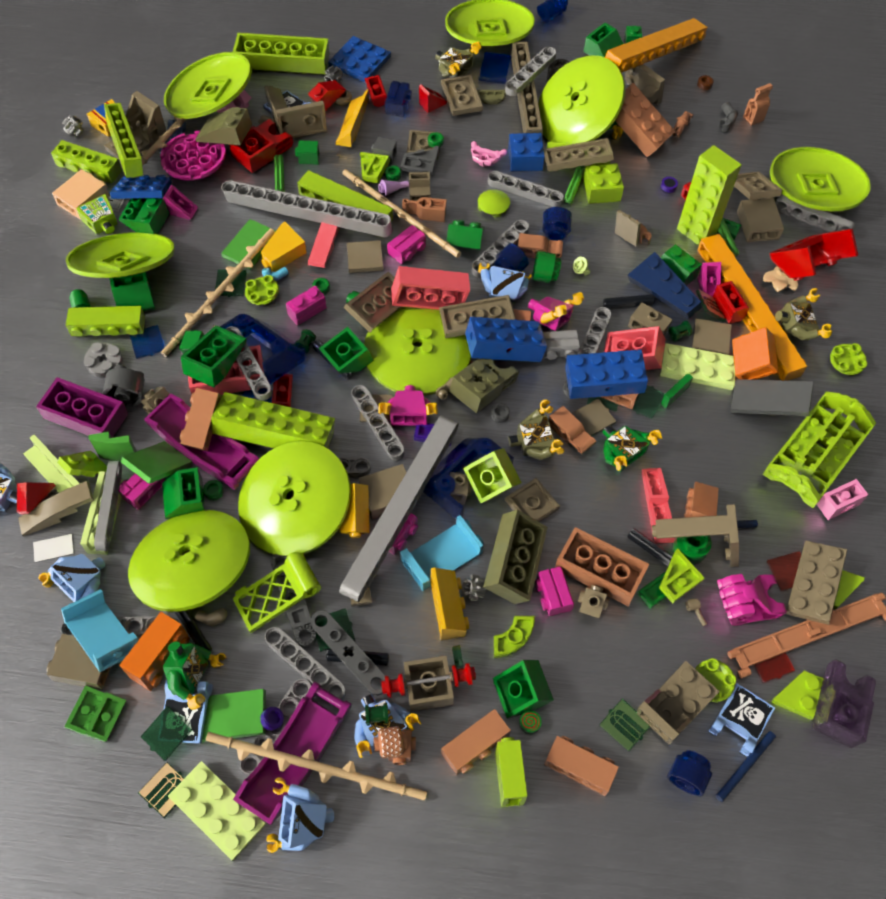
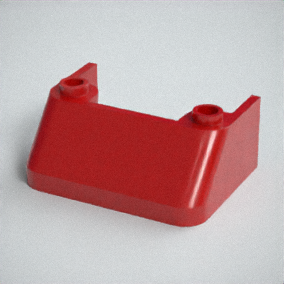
[769,228,858,281]

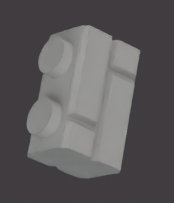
[543,330,580,360]

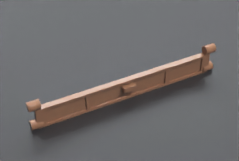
[727,592,886,679]

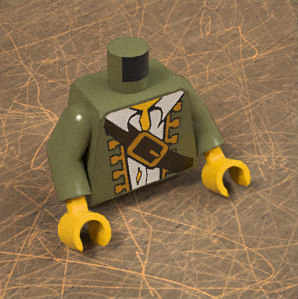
[435,41,482,78]
[775,288,832,341]
[508,400,564,460]

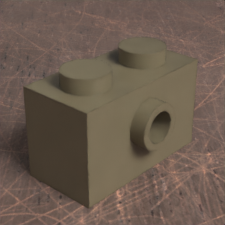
[628,303,673,336]

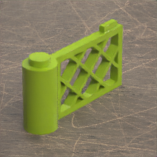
[233,552,321,633]

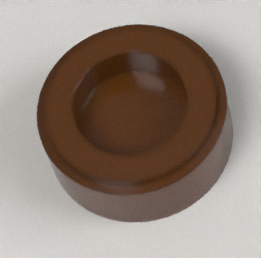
[697,75,714,90]

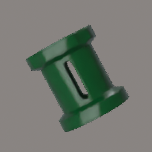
[668,321,693,342]
[294,329,317,353]
[365,703,389,726]

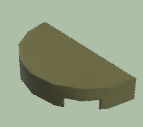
[477,90,506,105]

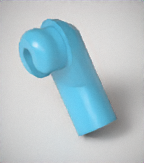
[262,267,289,281]

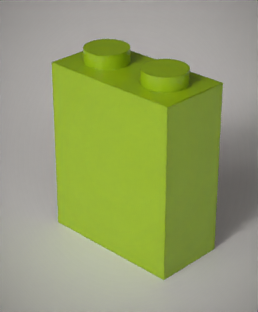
[495,737,527,807]

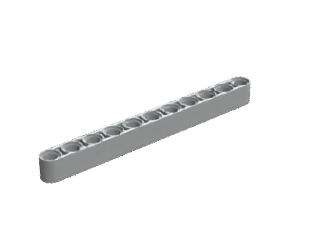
[221,180,393,237]
[339,416,459,602]

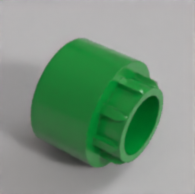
[532,251,561,283]
[673,535,712,565]

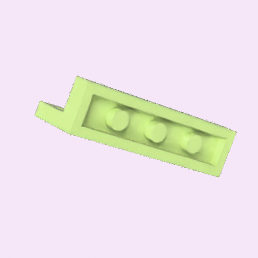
[23,435,80,493]
[80,471,123,555]

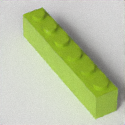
[104,103,143,178]
[297,170,393,222]

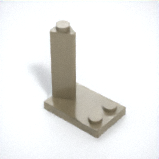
[617,64,665,127]
[264,86,327,138]
[652,504,739,567]

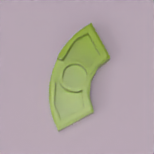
[494,616,535,658]

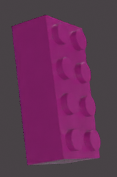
[36,377,128,438]

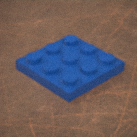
[328,36,391,82]
[110,175,172,199]

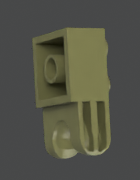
[449,359,520,413]

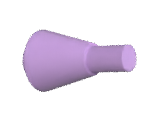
[378,180,409,197]

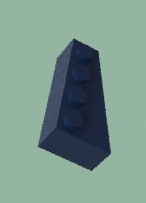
[628,252,702,319]

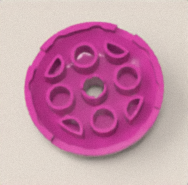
[160,131,226,181]

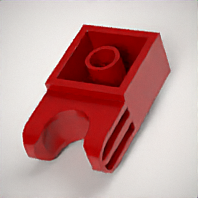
[229,119,294,173]

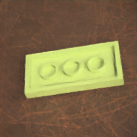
[660,343,735,390]
[168,761,266,861]

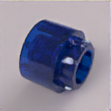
[542,207,572,241]
[494,243,529,272]
[667,750,712,797]

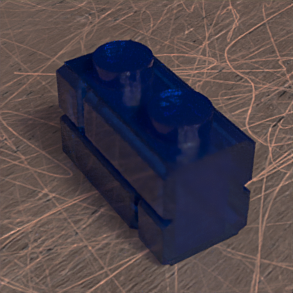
[385,81,412,117]

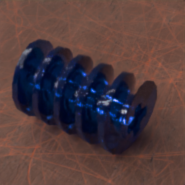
[537,0,568,23]

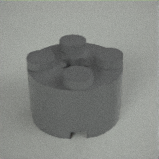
[103,365,145,407]

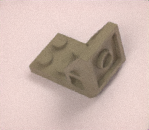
[104,91,166,160]
[636,661,719,745]

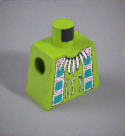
[76,194,118,234]

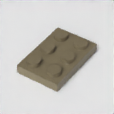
[441,74,483,116]
[734,171,782,201]

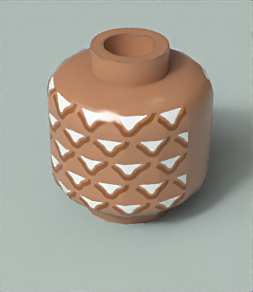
[373,726,407,759]

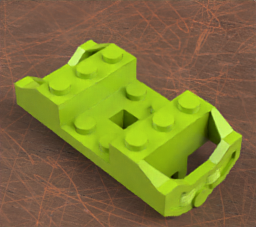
[762,392,876,508]

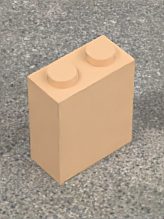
[52,169,110,220]

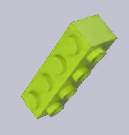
[51,140,122,184]
[66,306,145,337]

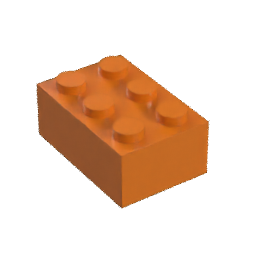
[119,612,190,692]

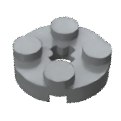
[84,342,123,377]

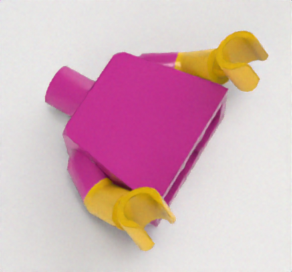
[528,292,584,331]
[378,385,438,426]

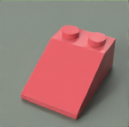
[604,326,666,370]

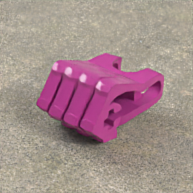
[717,574,787,626]

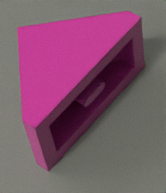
[163,185,198,220]
[697,262,721,298]

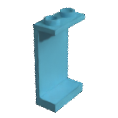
[400,515,484,591]
[61,589,138,672]

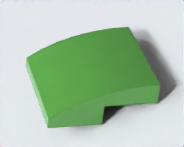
[89,432,137,462]
[64,685,126,742]

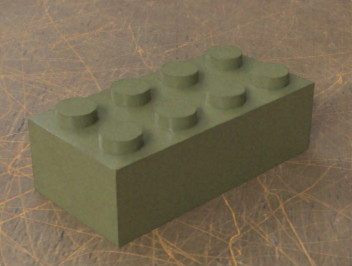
[483,509,548,604]

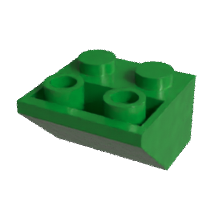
[584,23,623,57]
[119,198,170,234]
[446,220,485,249]
[109,272,155,311]
[162,467,205,519]

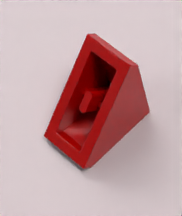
[419,84,447,113]
[17,482,56,514]

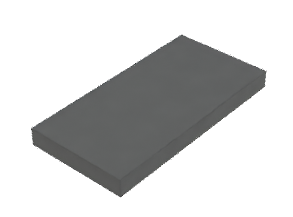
[731,379,813,416]

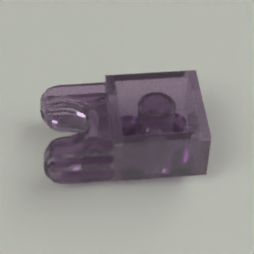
[812,659,876,748]

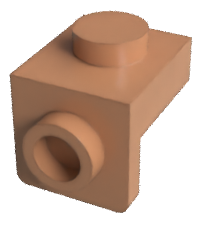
[388,730,416,765]

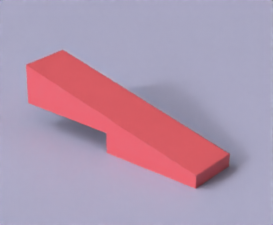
[308,222,340,268]
[641,468,675,544]

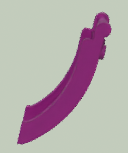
[144,394,259,490]
[233,681,352,825]

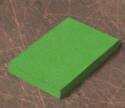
[221,219,276,270]
[121,441,192,484]
[202,689,266,742]

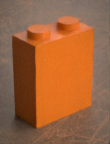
[732,327,778,380]

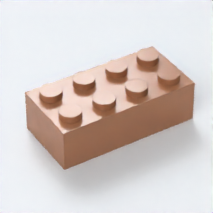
[615,83,675,157]
[555,527,649,607]

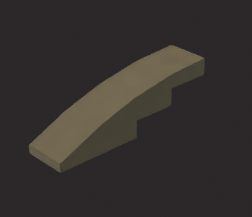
[18,481,94,537]

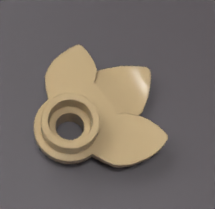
[763,266,798,292]

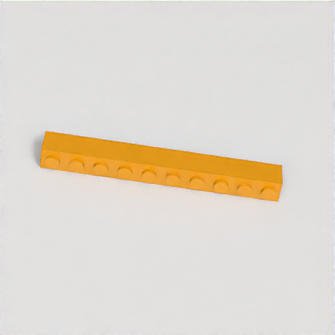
[605,18,708,73]
[697,234,807,381]

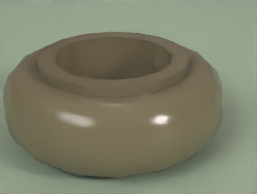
[335,90,352,105]

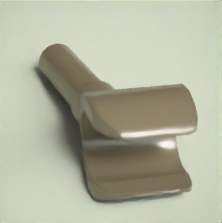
[685,599,707,626]

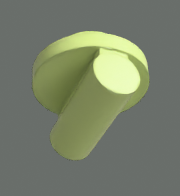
[573,257,590,275]

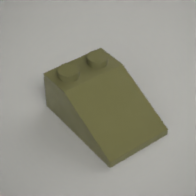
[195,107,252,145]

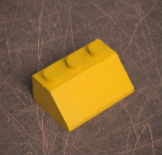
[430,568,469,641]

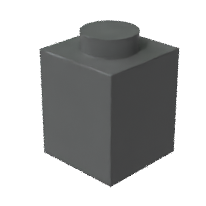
[371,137,397,164]

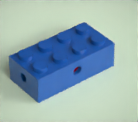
[465,317,547,362]
[565,349,648,399]

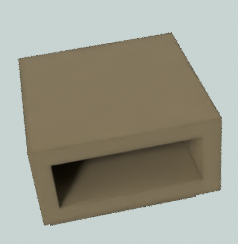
[409,172,431,201]

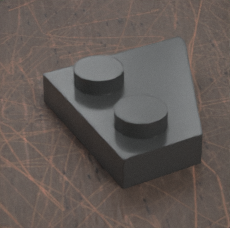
[400,146,439,176]

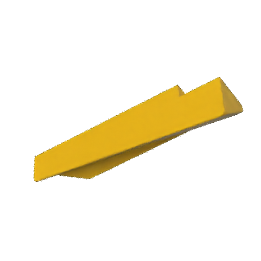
[336,89,369,147]

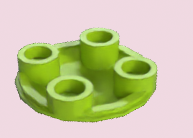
[478,189,510,218]
[245,275,279,305]
[830,343,867,375]
[695,658,736,703]

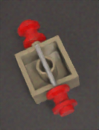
[381,655,476,712]

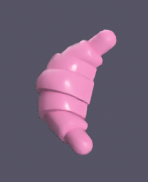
[471,141,508,167]

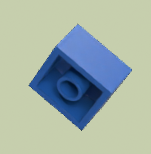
[508,133,545,172]

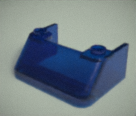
[220,314,306,385]
[423,438,514,520]

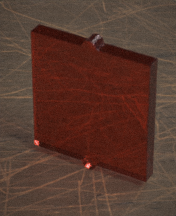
[767,551,801,591]
[754,653,795,683]

